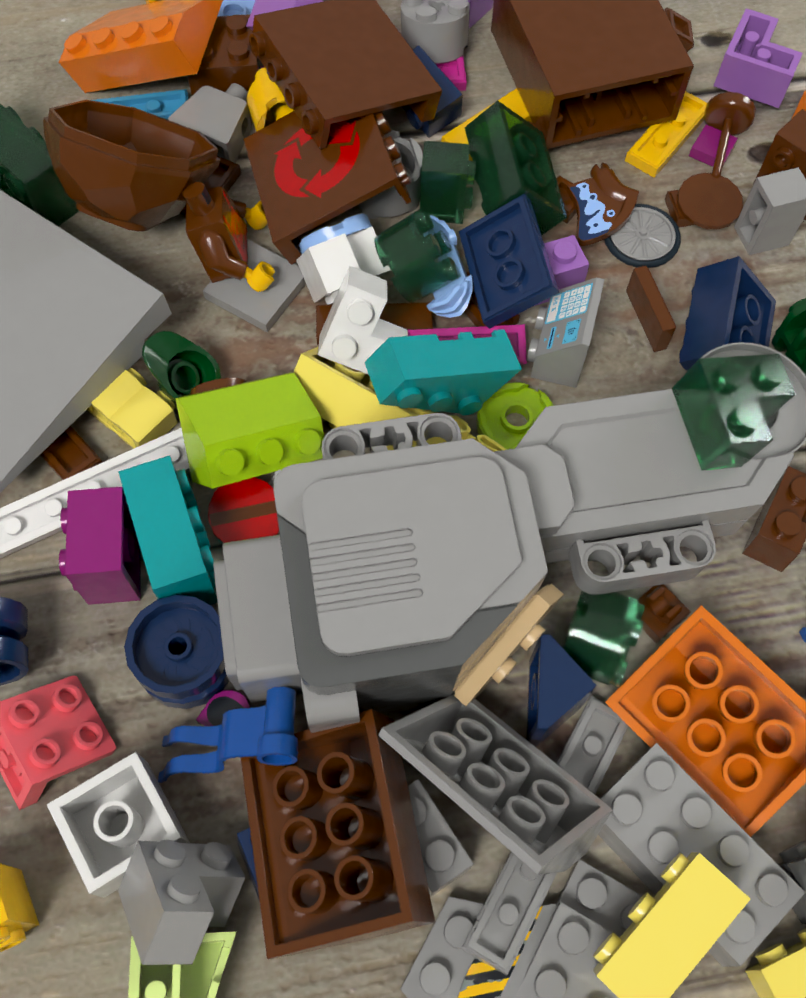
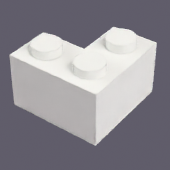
[296,226,390,305]
[318,266,408,375]

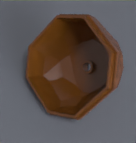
[43,100,220,232]

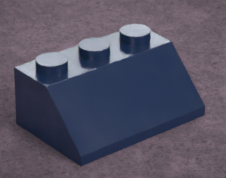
[679,256,776,373]

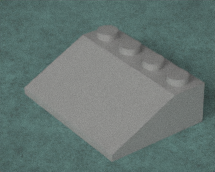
[378,694,613,875]

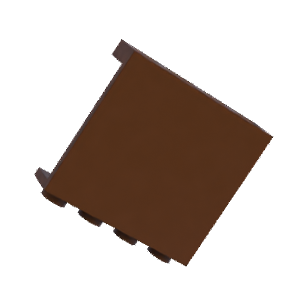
[249,0,442,149]

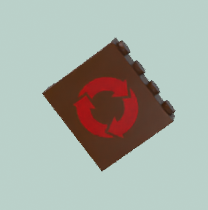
[243,111,412,265]

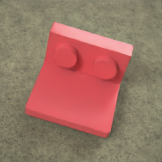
[0,675,116,810]

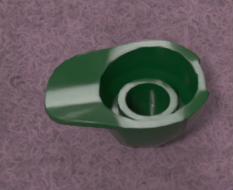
[142,331,221,403]

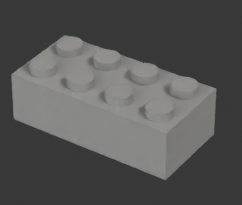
[598,743,806,967]

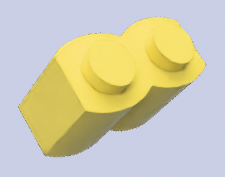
[87,367,178,449]

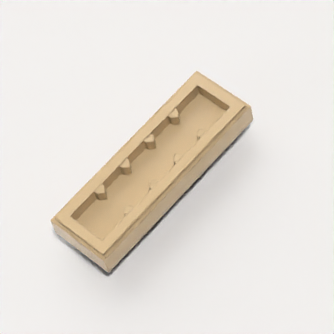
[454,583,564,706]

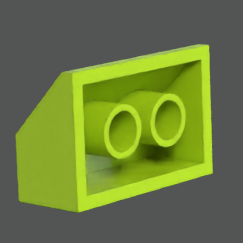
[175,372,324,489]

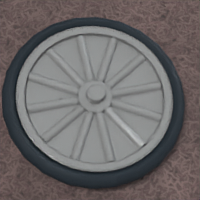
[604,204,681,268]

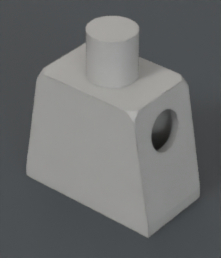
[167,83,252,163]

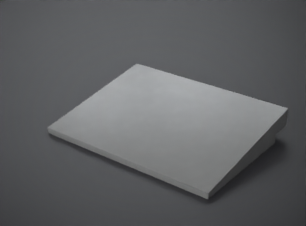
[0,190,172,493]

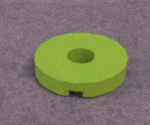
[476,382,554,450]

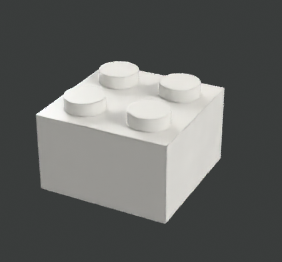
[47,752,190,898]

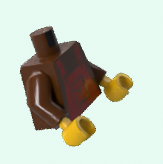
[183,182,275,292]

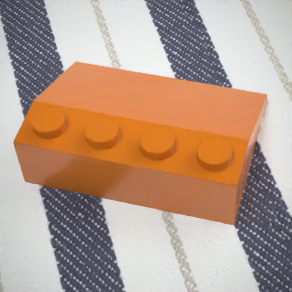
[59,0,223,93]
[605,605,806,837]

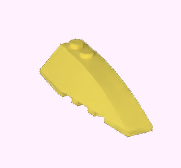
[293,347,507,452]

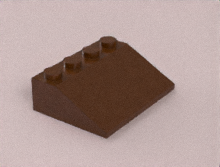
[240,709,436,959]

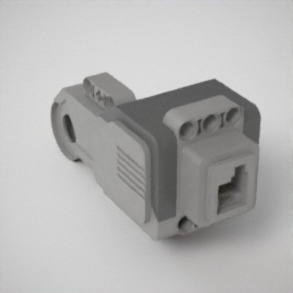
[214,342,806,733]

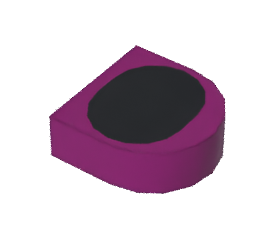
[196,690,251,726]

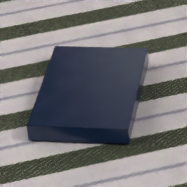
[458,193,559,329]

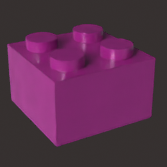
[59,487,141,605]

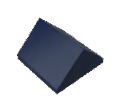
[526,634,597,747]

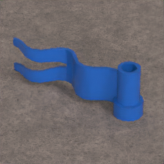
[158,687,299,783]

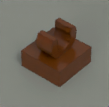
[626,584,691,644]

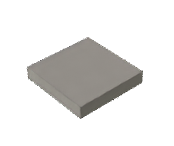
[203,239,306,332]

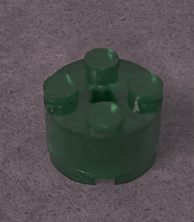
[374,207,461,303]
[562,591,645,687]

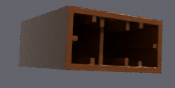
[491,0,694,150]

